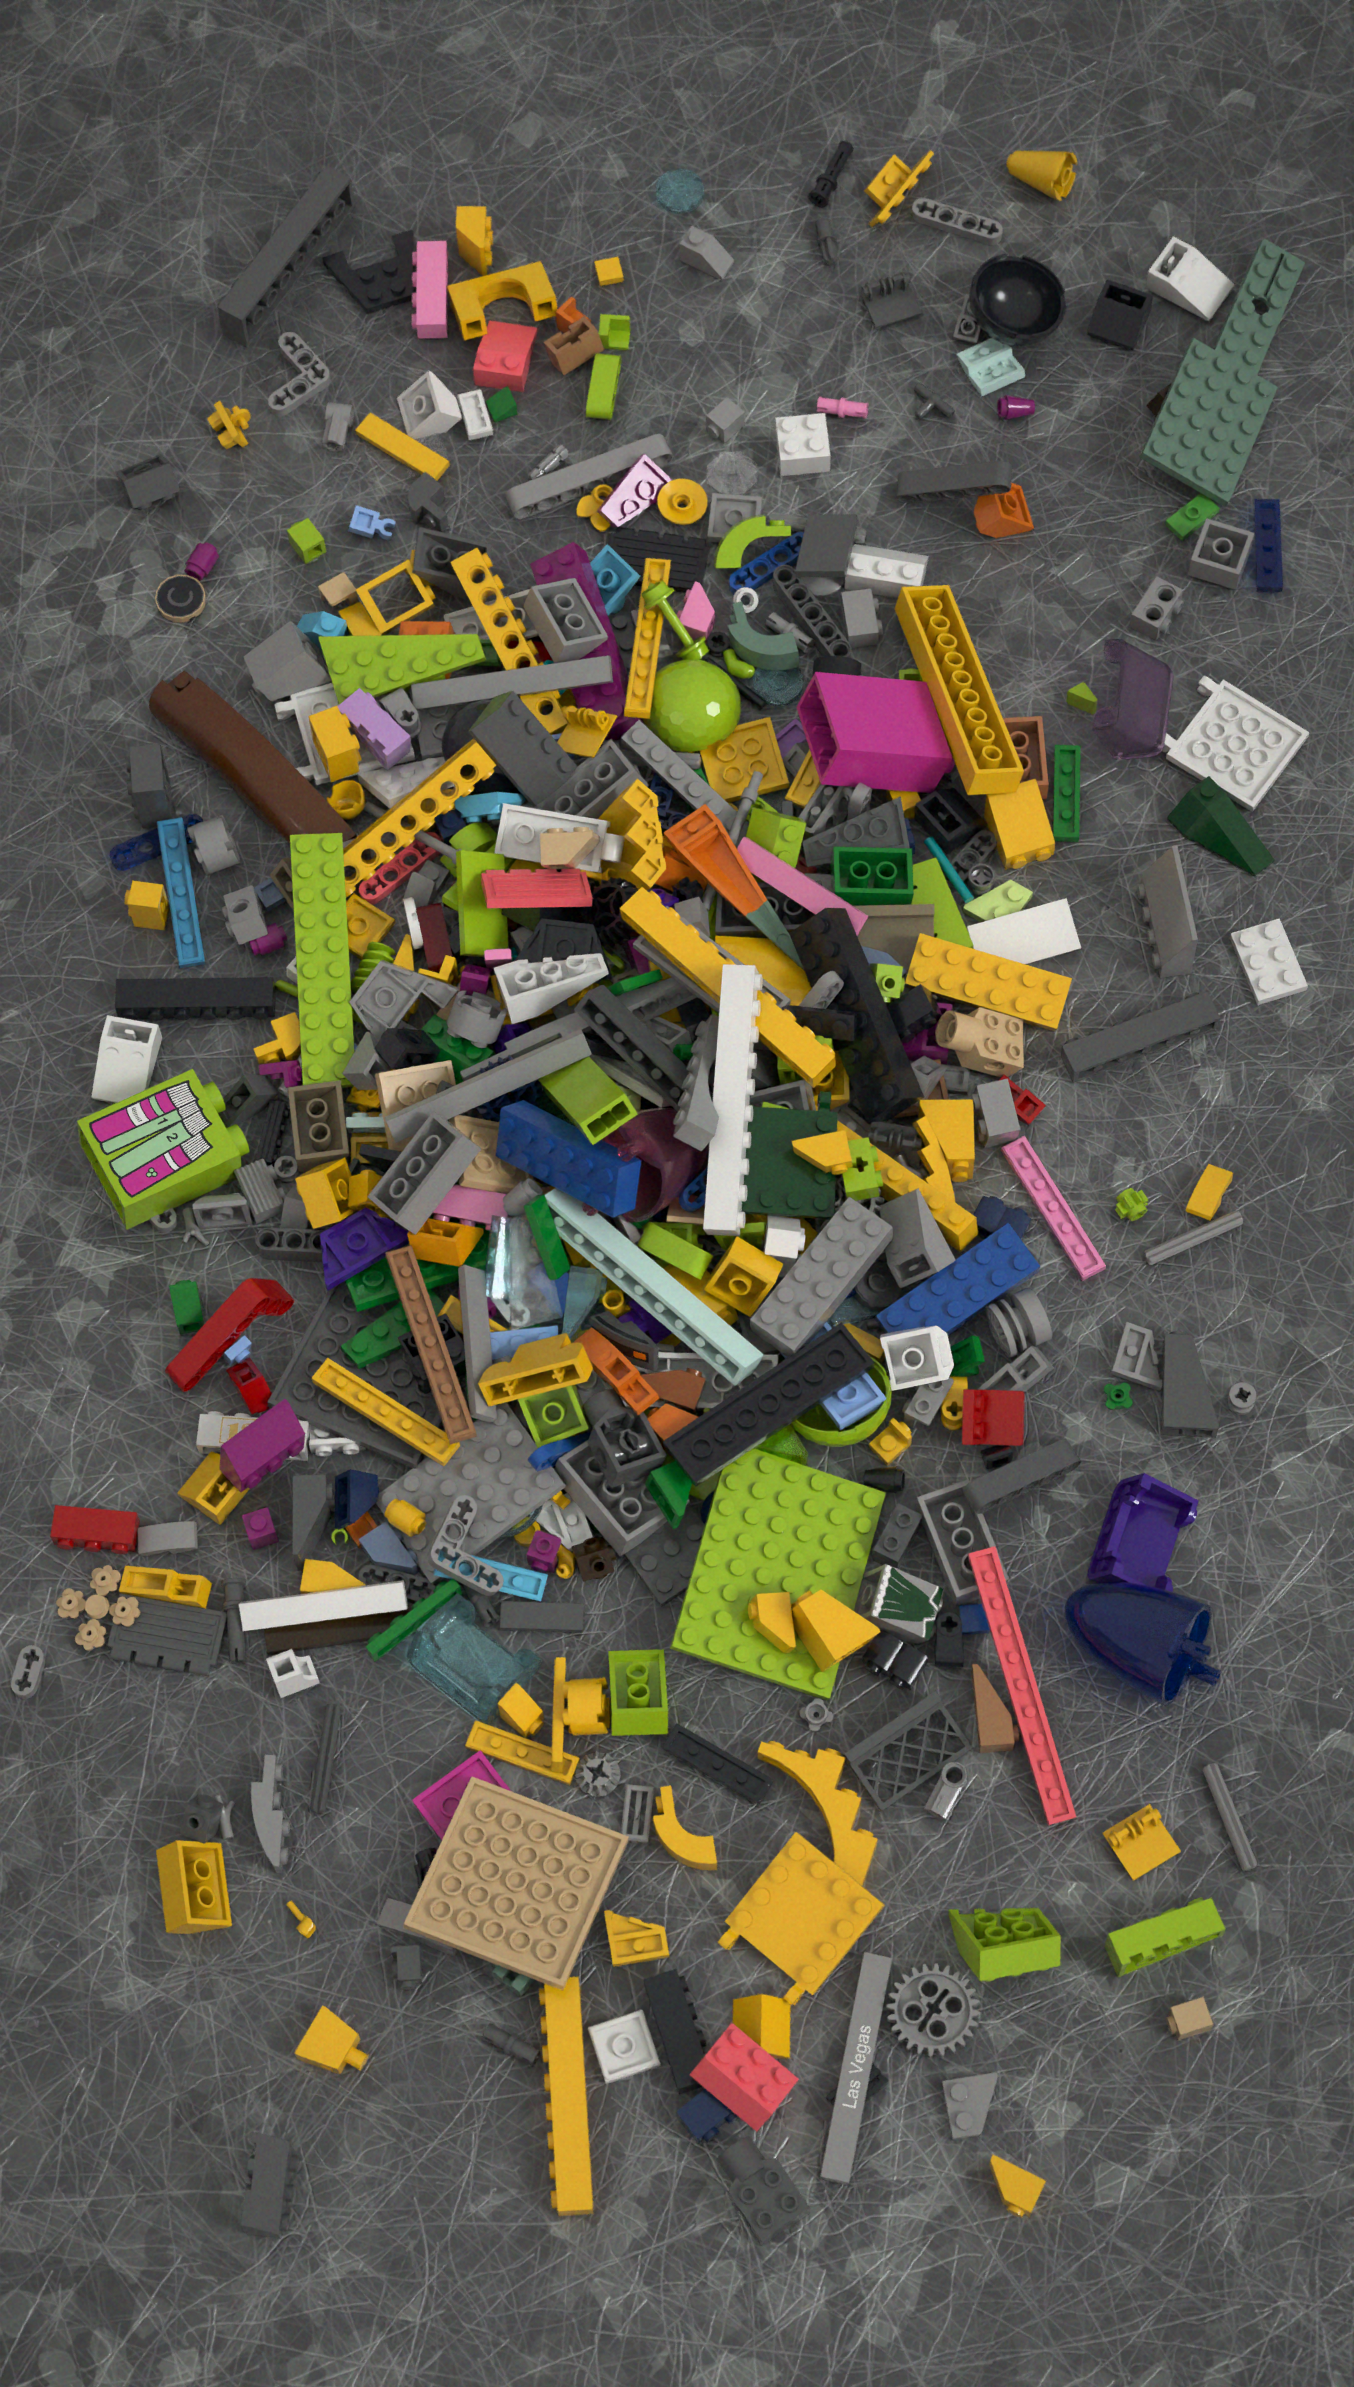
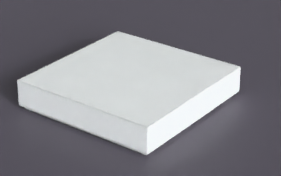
[588,2010,661,2084]

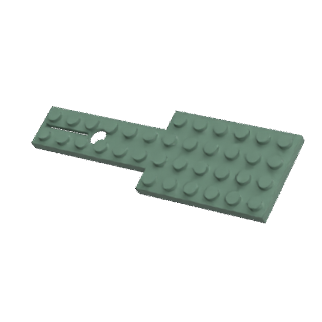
[1139,238,1305,507]

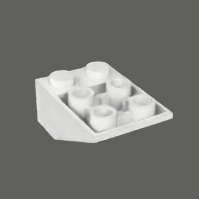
[1146,236,1235,322]
[91,1015,162,1103]

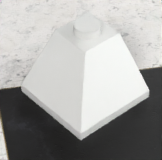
[397,371,462,440]

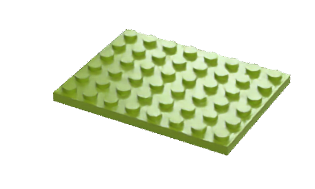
[670,1448,886,1701]

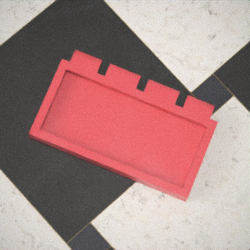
[481,868,592,908]

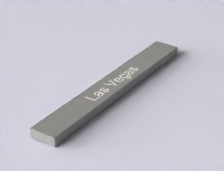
[820,1952,892,2185]

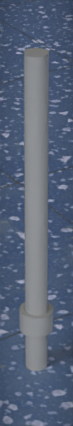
[703,771,763,911]
[364,802,461,864]

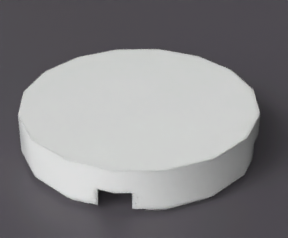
[403,897,423,950]

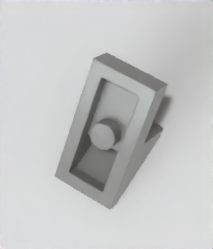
[402,859,450,907]

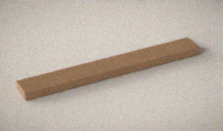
[386,1245,476,1444]

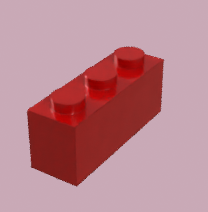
[50,1505,140,1555]

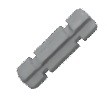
[528,444,568,481]

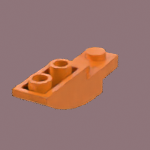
[573,1327,659,1415]

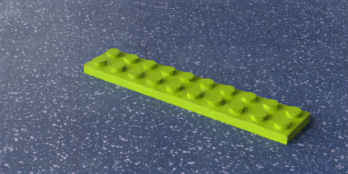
[290,833,354,1088]

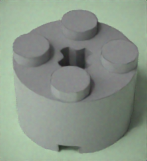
[188,815,240,875]
[447,991,507,1048]

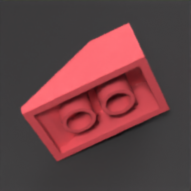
[473,321,538,392]

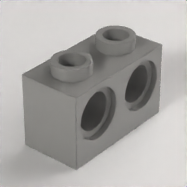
[1130,576,1184,640]

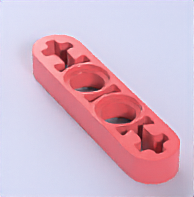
[359,832,441,905]

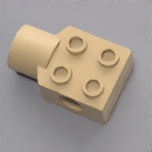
[936,1007,1024,1077]

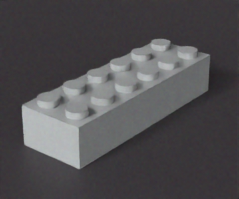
[750,1197,893,1358]

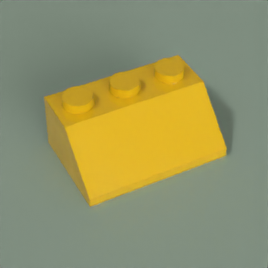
[156,1840,232,1934]

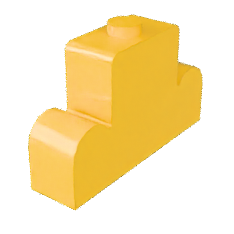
[478,1333,593,1406]

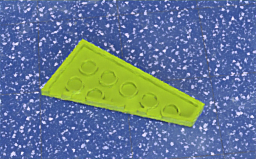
[318,634,486,705]

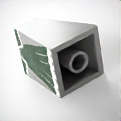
[854,1564,943,1645]

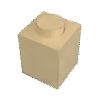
[1166,1997,1213,2040]

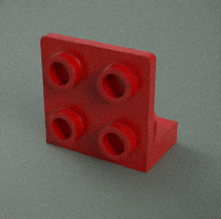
[962,1389,1025,1446]

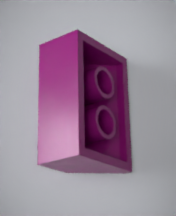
[219,1399,305,1493]

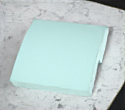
[957,338,1025,396]

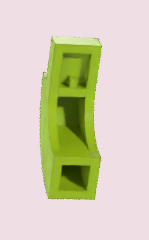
[714,515,791,568]

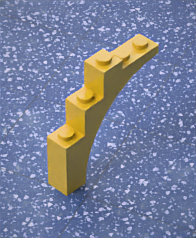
[758,1741,878,1886]

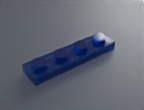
[1253,499,1283,592]

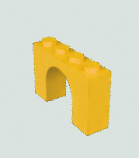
[447,261,558,340]

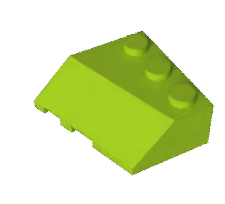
[948,1908,1061,1981]

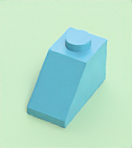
[297,611,349,649]

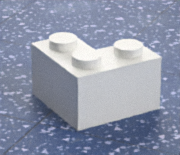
[763,1216,805,1277]

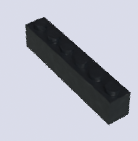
[115,977,276,1021]

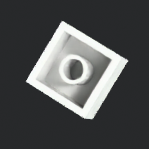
[775,413,830,476]

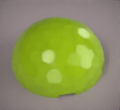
[642,659,741,752]
[791,1356,892,1447]

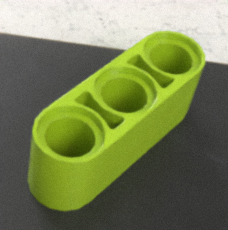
[586,353,621,420]
[637,1222,714,1280]

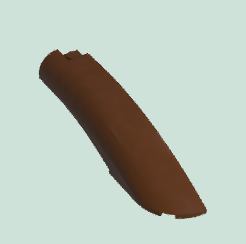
[149,670,357,844]

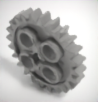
[887,1963,980,2059]

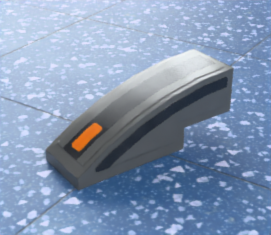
[590,1311,658,1371]

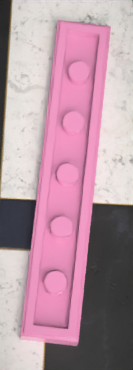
[737,837,868,936]
[1001,1136,1106,1281]

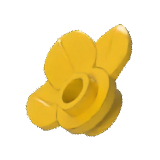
[576,484,613,532]

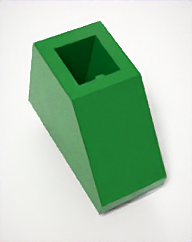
[169,1280,206,1334]

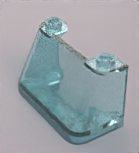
[407,1593,543,1725]

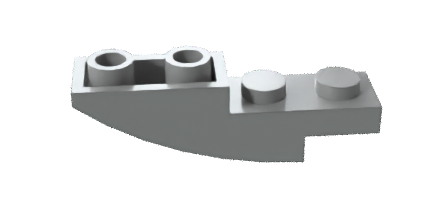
[251,1755,290,1873]

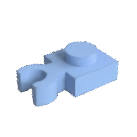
[348,505,396,540]

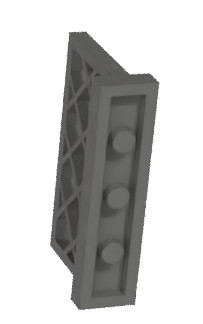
[842,1691,973,1812]

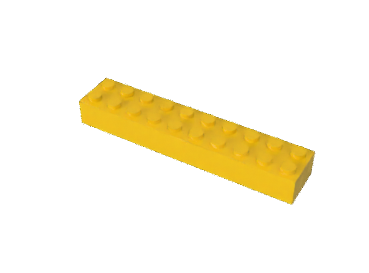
[894,585,1024,795]

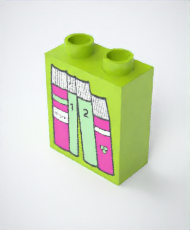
[77,1069,250,1230]

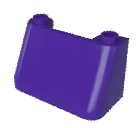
[1087,1473,1199,1603]

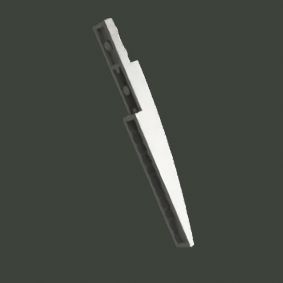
[460,978,697,1082]

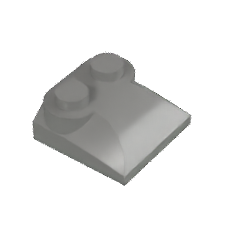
[192,1193,252,1229]

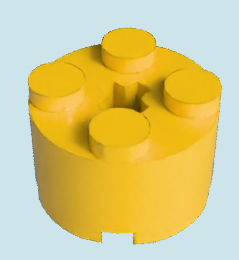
[563,1677,610,1736]

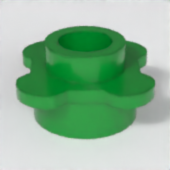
[1104,1382,1133,1410]

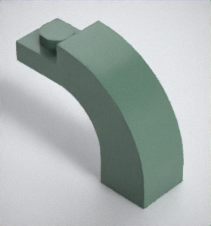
[728,601,800,671]

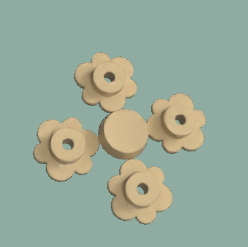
[56,1565,140,1651]

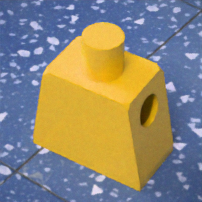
[295,2005,369,2074]

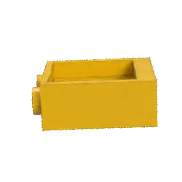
[356,559,436,636]

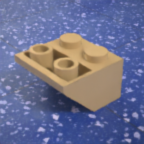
[540,827,600,870]

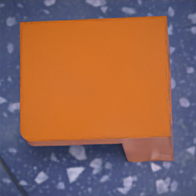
[556,296,591,333]

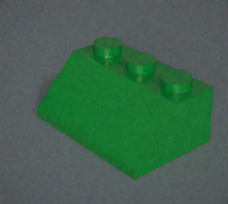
[421,1014,495,1085]

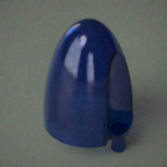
[1064,1582,1221,1706]

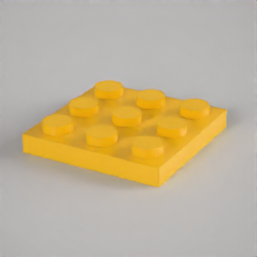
[699,717,789,803]

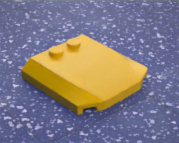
[711,936,812,1010]

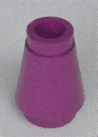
[997,395,1035,420]

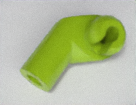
[723,649,755,679]

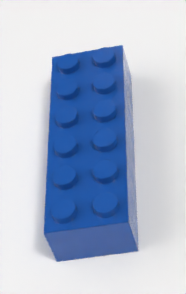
[496,1100,641,1217]
[875,1223,1040,1336]

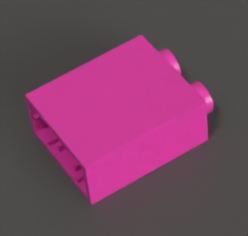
[796,672,955,793]

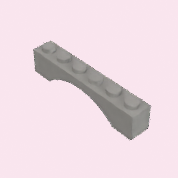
[673,1014,719,1151]

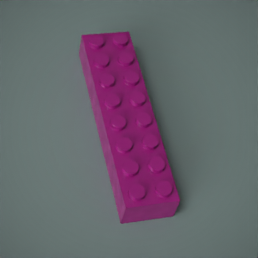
[530,542,644,748]

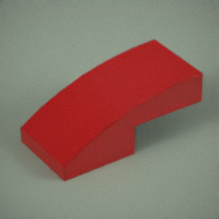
[998,1075,1046,1126]

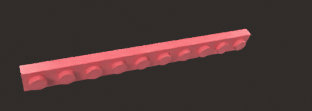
[968,1546,1076,1826]

